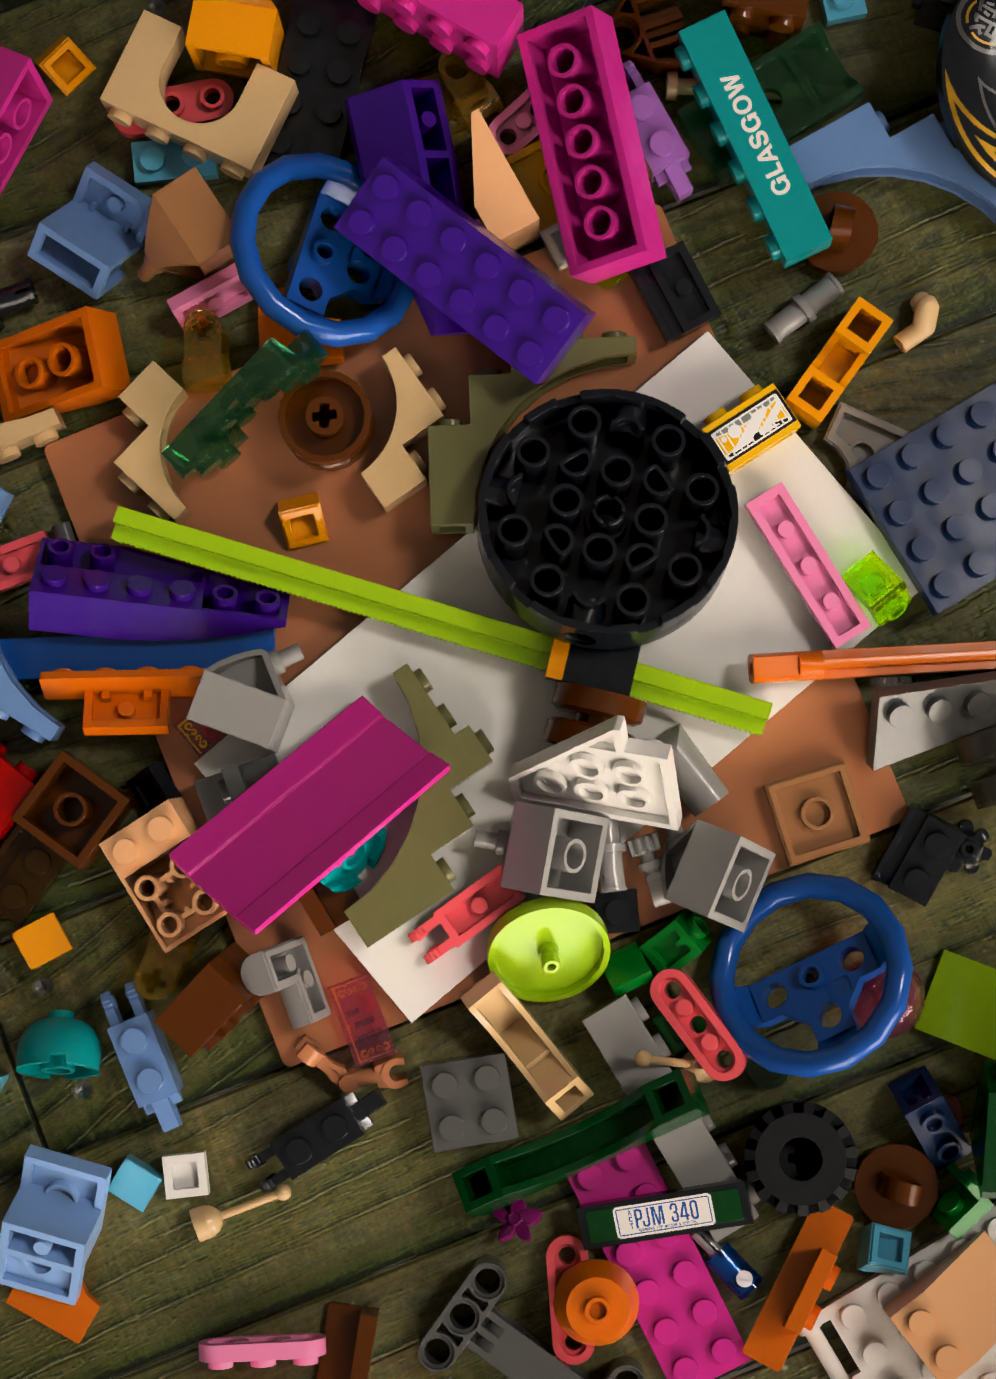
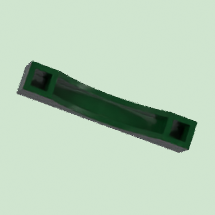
[451,1068,710,1216]

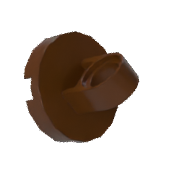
[805,191,878,276]
[852,1142,939,1229]

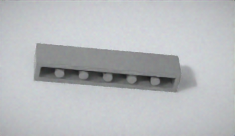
[581,994,760,1243]

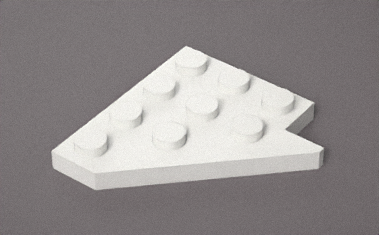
[508,715,683,831]

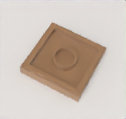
[763,761,871,866]

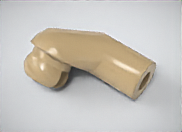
[893,291,939,353]

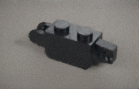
[245,1088,387,1193]

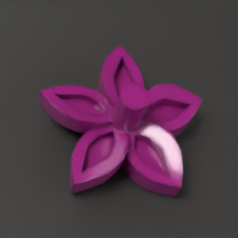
[493,1199,543,1243]

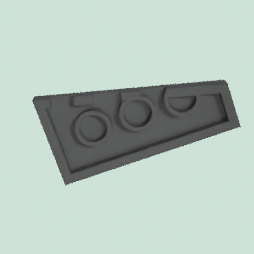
[866,671,996,771]

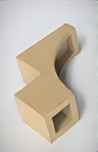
[360,347,447,513]
[114,361,191,524]
[460,971,594,1121]

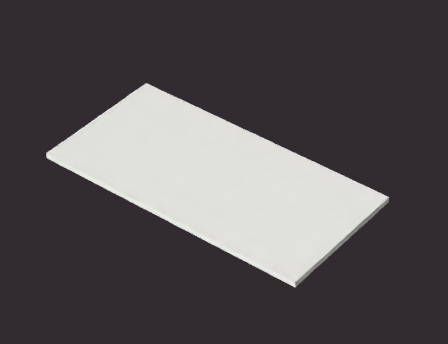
[194,331,918,1023]

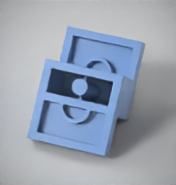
[0,1144,112,1306]

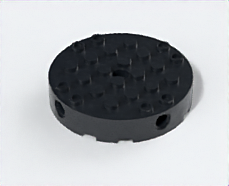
[477,389,738,649]

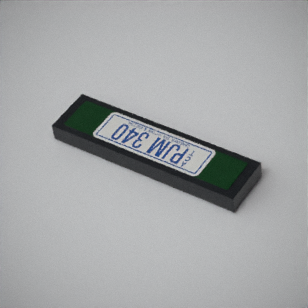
[576,1178,754,1250]

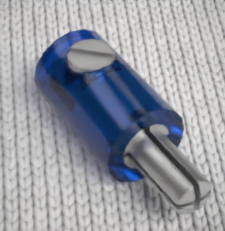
[691,1231,763,1300]

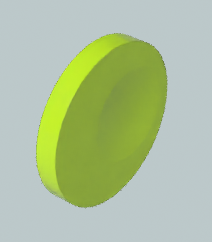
[486,897,611,1002]

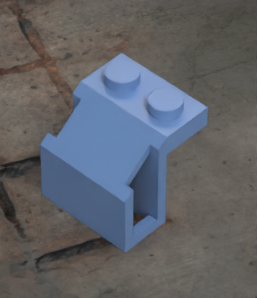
[27,161,152,300]

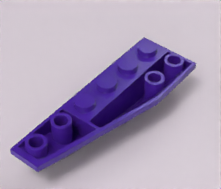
[344,80,470,336]
[29,537,290,641]

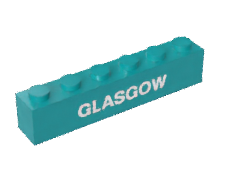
[674,10,833,269]

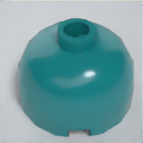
[15,1010,102,1080]

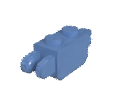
[100,981,184,1132]

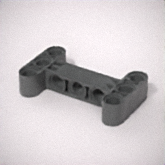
[418,1255,646,1379]

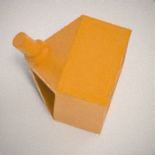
[185,0,285,80]

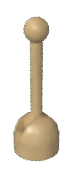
[635,1050,714,1083]
[189,1184,291,1242]

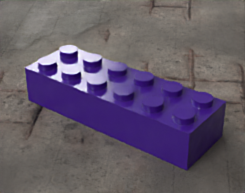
[334,157,596,384]

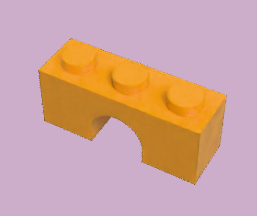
[785,296,894,431]

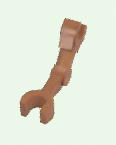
[294,1034,408,1093]

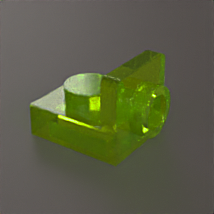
[841,550,911,627]

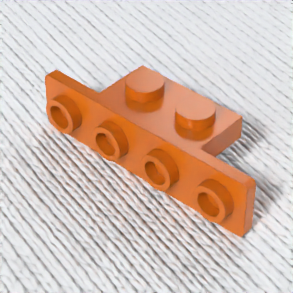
[39,665,206,736]
[742,1206,854,1372]

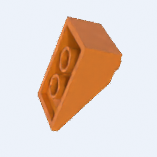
[0,306,131,422]

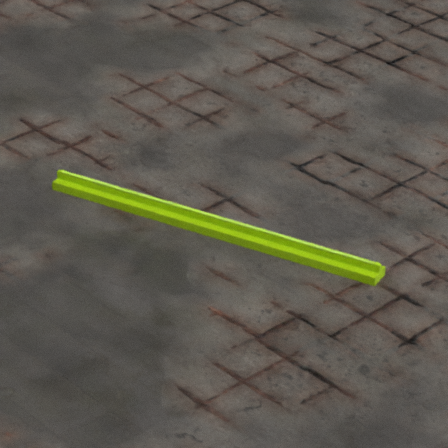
[111,506,773,735]

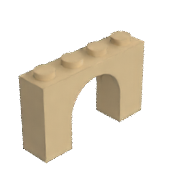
[100,9,299,181]

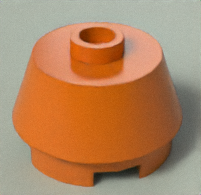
[553,1259,639,1346]

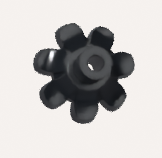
[947,819,992,874]

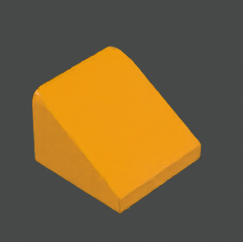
[34,35,96,96]
[277,492,329,550]
[12,912,74,970]

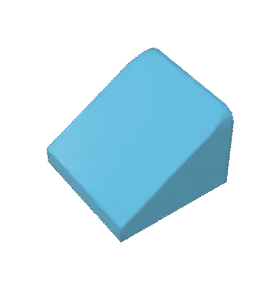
[108,1153,164,1213]
[856,1222,912,1275]

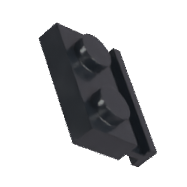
[628,240,722,345]
[871,803,966,907]

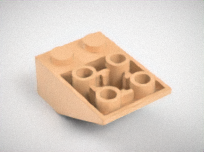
[99,797,228,953]

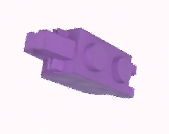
[623,60,694,203]

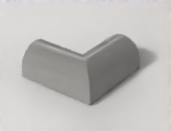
[656,723,729,817]
[240,935,331,1030]

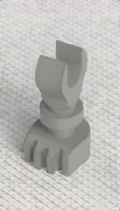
[626,831,671,908]

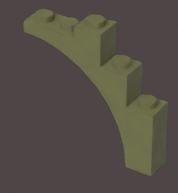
[428,331,637,535]
[344,664,495,948]

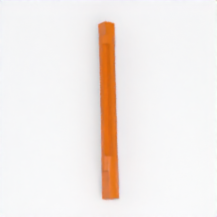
[747,640,996,684]

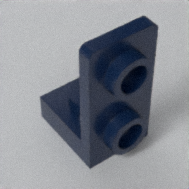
[888,1065,972,1170]

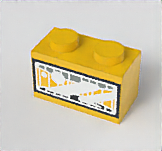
[701,383,801,475]

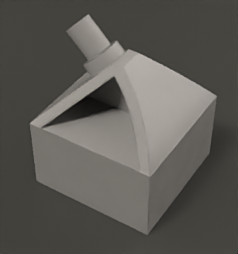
[186,643,305,753]
[473,801,610,903]
[661,819,776,932]

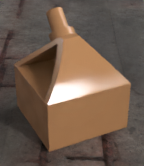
[137,167,235,282]

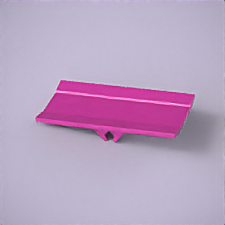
[168,696,451,935]

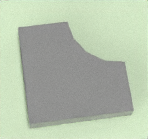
[822,402,911,505]

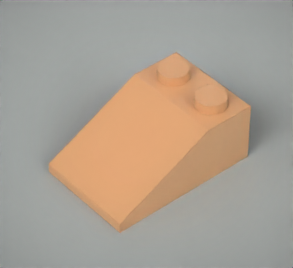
[471,109,539,251]
[882,1230,996,1379]

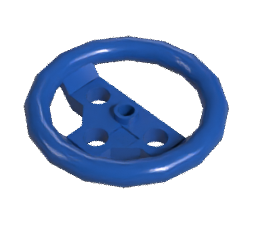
[229,152,414,348]
[708,873,913,1078]

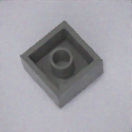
[420,1049,519,1152]

